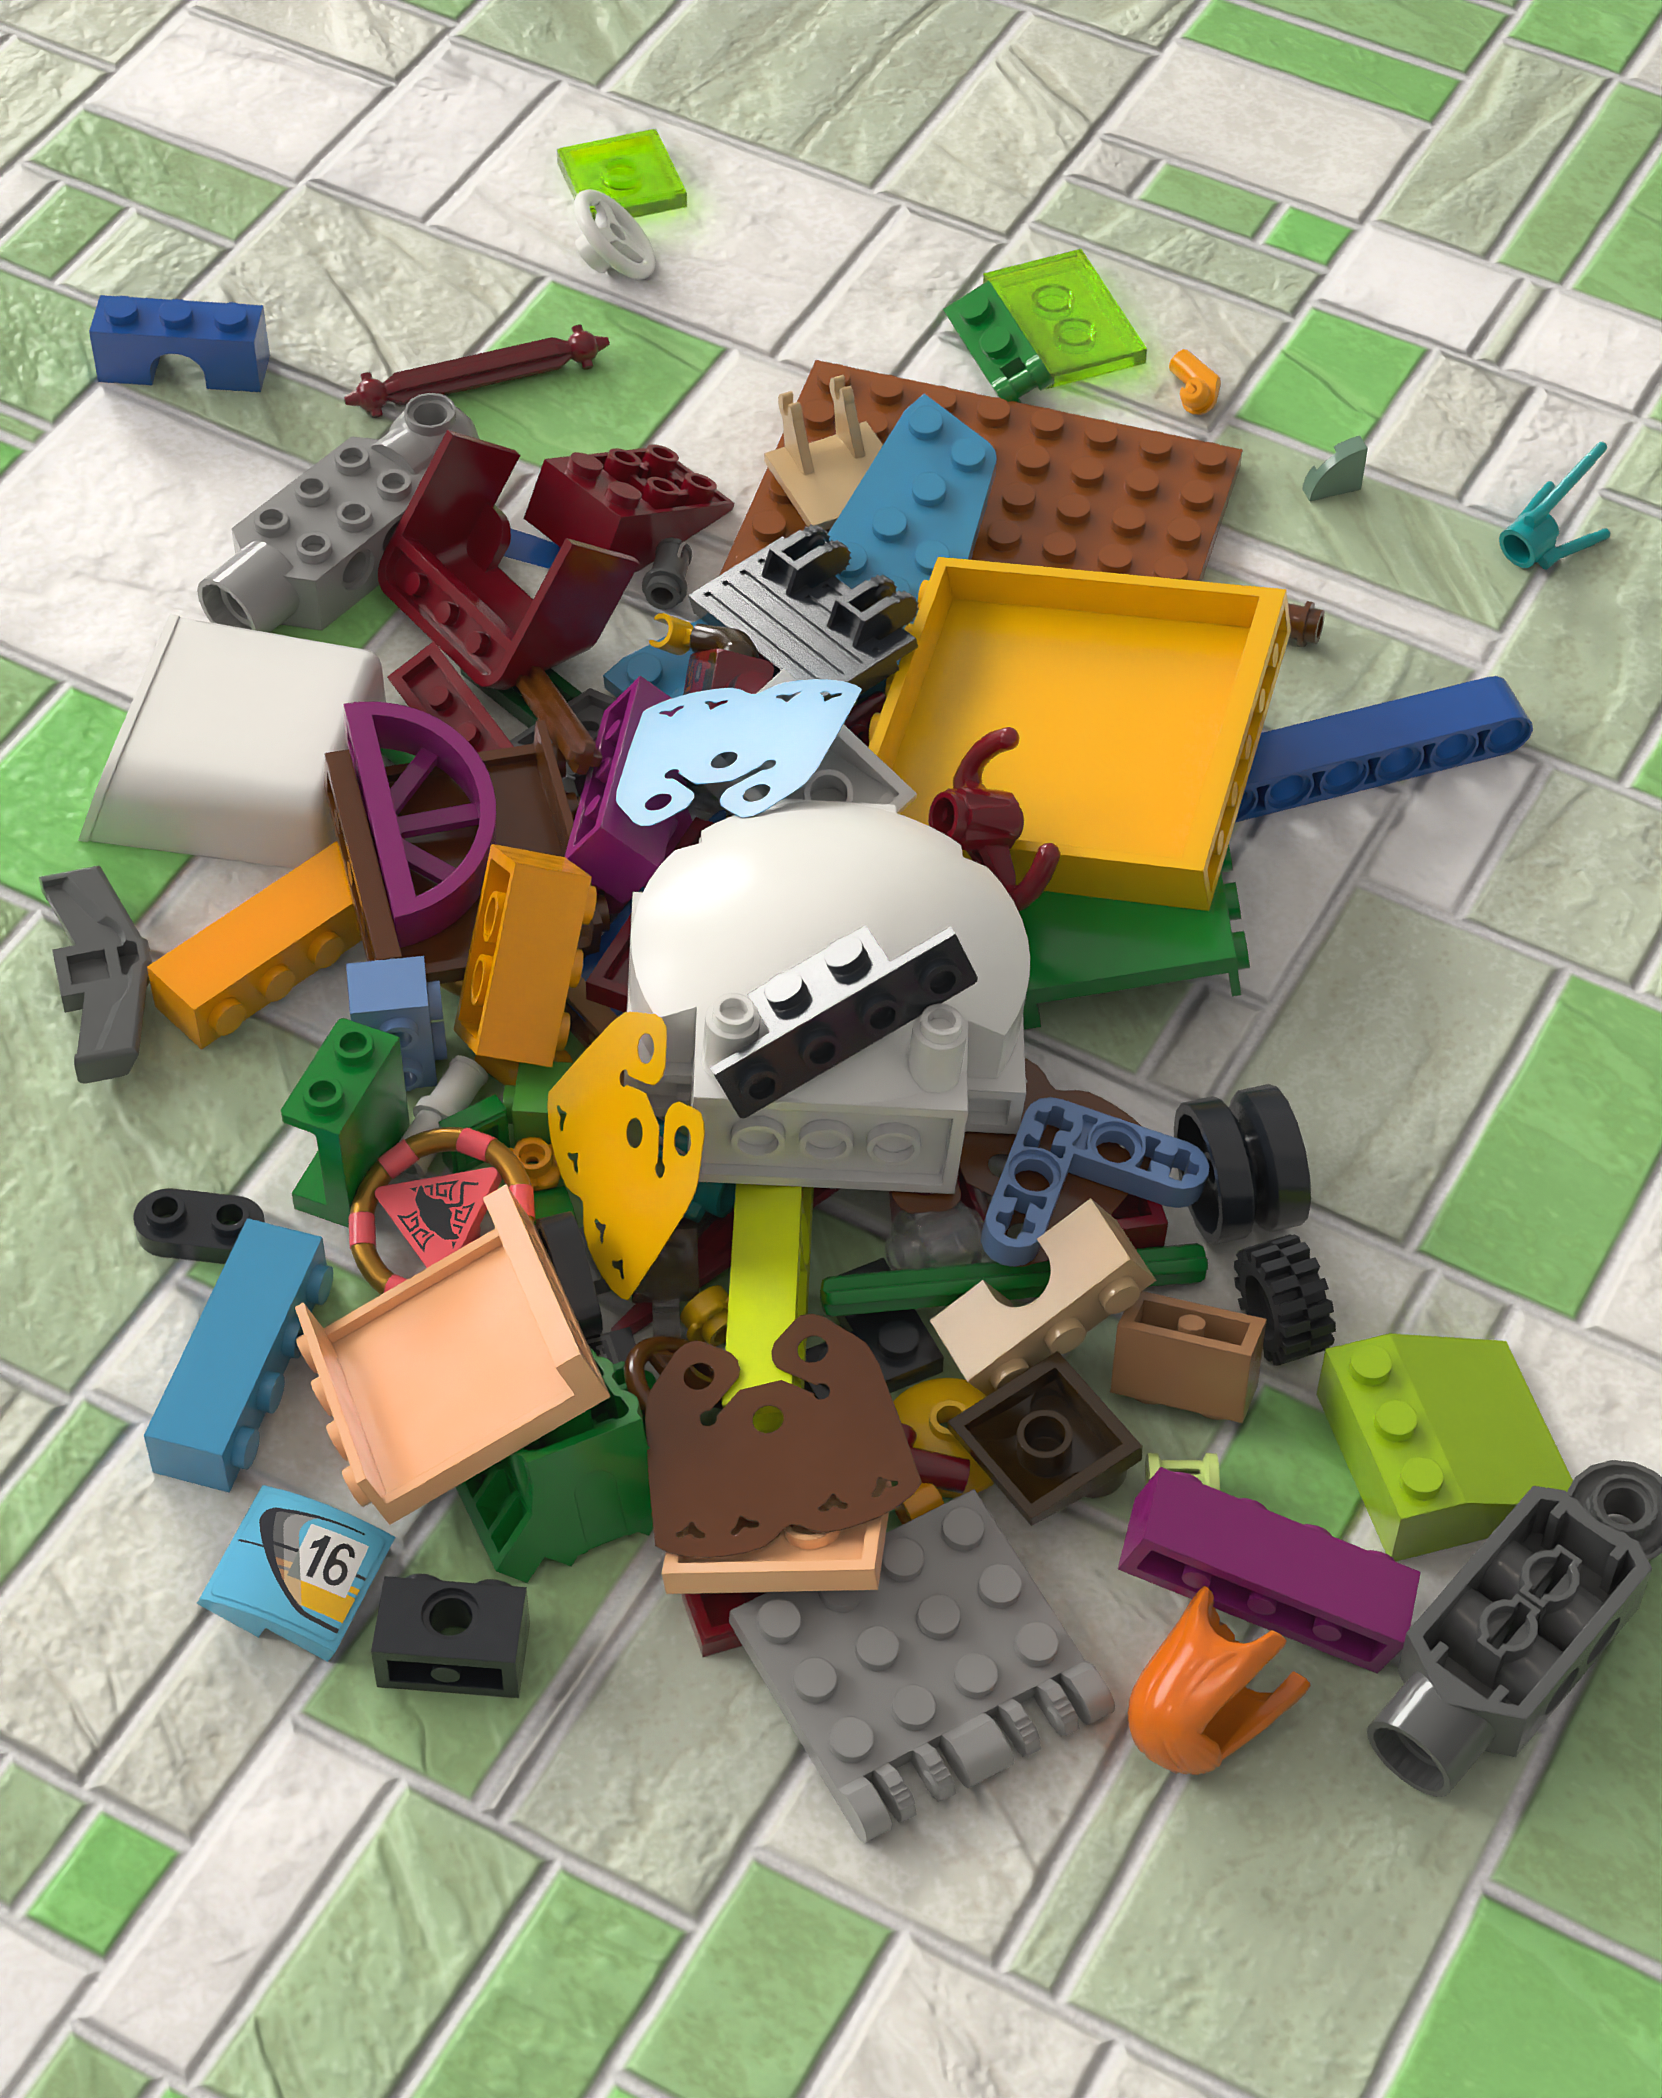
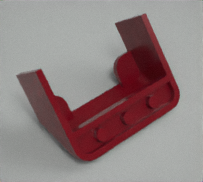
[378,430,640,691]

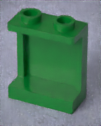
[281,1018,410,1228]

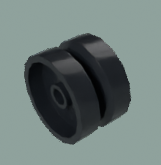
[1174,1084,1311,1245]

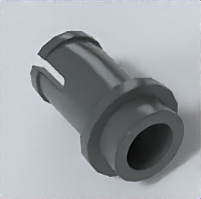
[642,538,692,610]

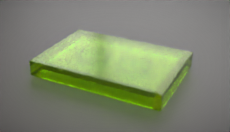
[983,249,1147,389]

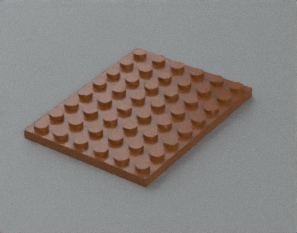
[719,360,1243,581]

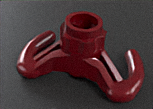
[928,727,1061,912]

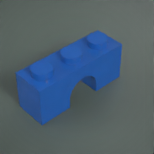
[89,295,270,392]

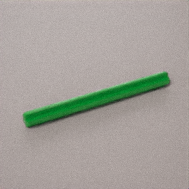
[820,1243,1208,1317]

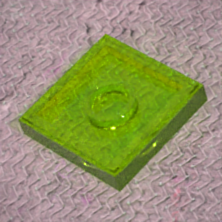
[557,129,687,221]

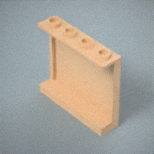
[295,1185,611,1525]

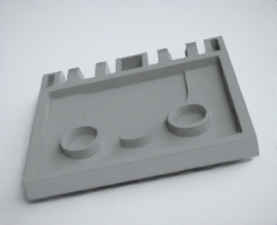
[729,1489,1115,1843]

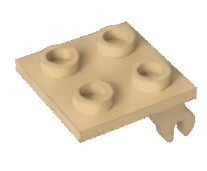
[764,375,883,530]

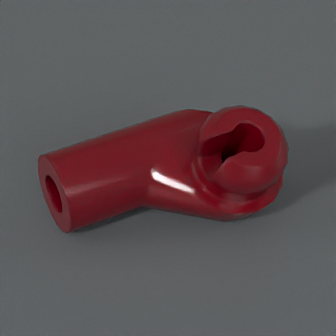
[901,1423,970,1494]

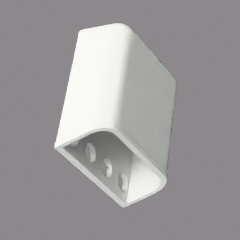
[78,614,386,869]

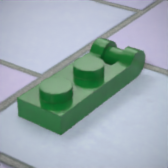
[943,280,1054,403]

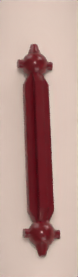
[344,324,610,418]

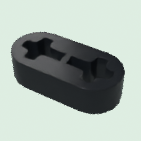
[536,1211,603,1338]

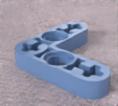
[981,1097,1209,1267]

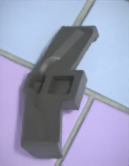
[39,866,153,1084]

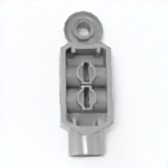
[197,393,480,633]

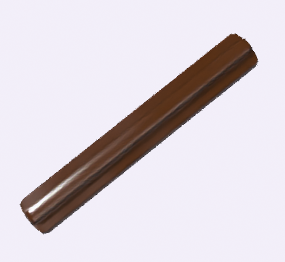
[515,666,603,775]

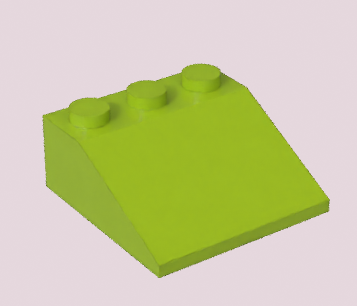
[1316,1333,1573,1561]

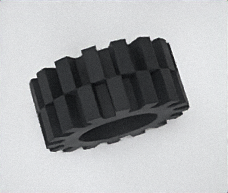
[1234,1234,1336,1366]

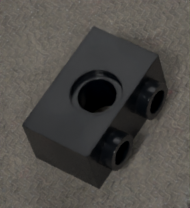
[371,1574,530,1698]

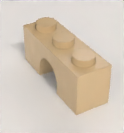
[930,1198,1156,1396]

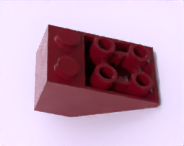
[523,444,735,572]

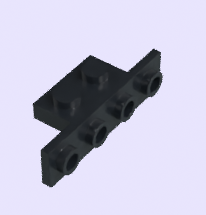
[710,925,978,1119]

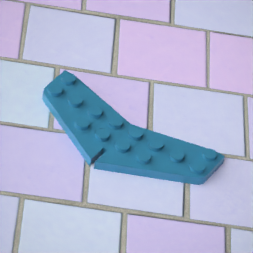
[603,394,997,700]

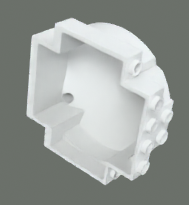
[623,799,1030,1194]

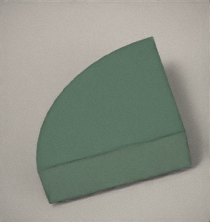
[1302,436,1368,501]

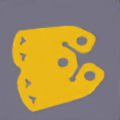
[547,1012,705,1300]

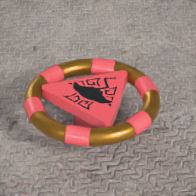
[348,1127,536,1294]

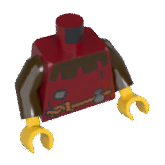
[649,613,774,788]

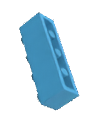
[144,1218,333,1493]

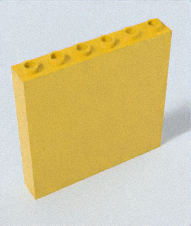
[868,557,1291,911]

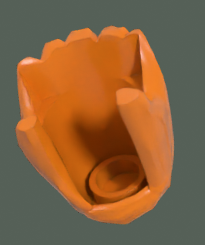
[1128,1586,1311,1775]

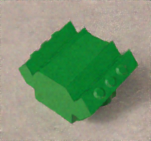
[455,1349,656,1583]

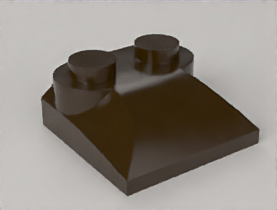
[947,1351,1143,1526]

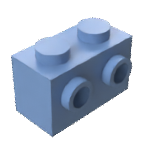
[346,956,448,1091]

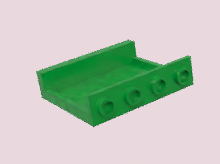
[1019,845,1250,1030]

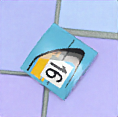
[196,1485,396,1662]

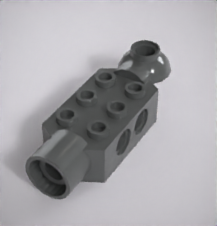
[1367,1460,1662,1797]

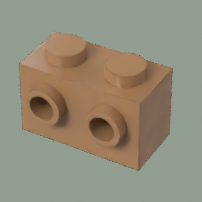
[1110,1291,1267,1423]

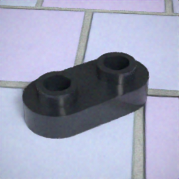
[133,1188,265,1264]

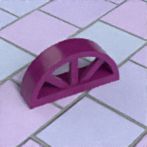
[343,702,496,948]

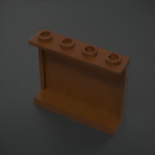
[324,720,610,984]

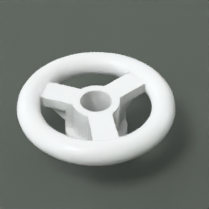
[574,189,655,279]

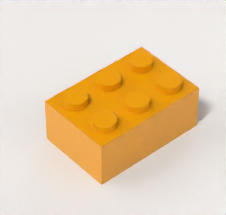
[453,844,597,1067]

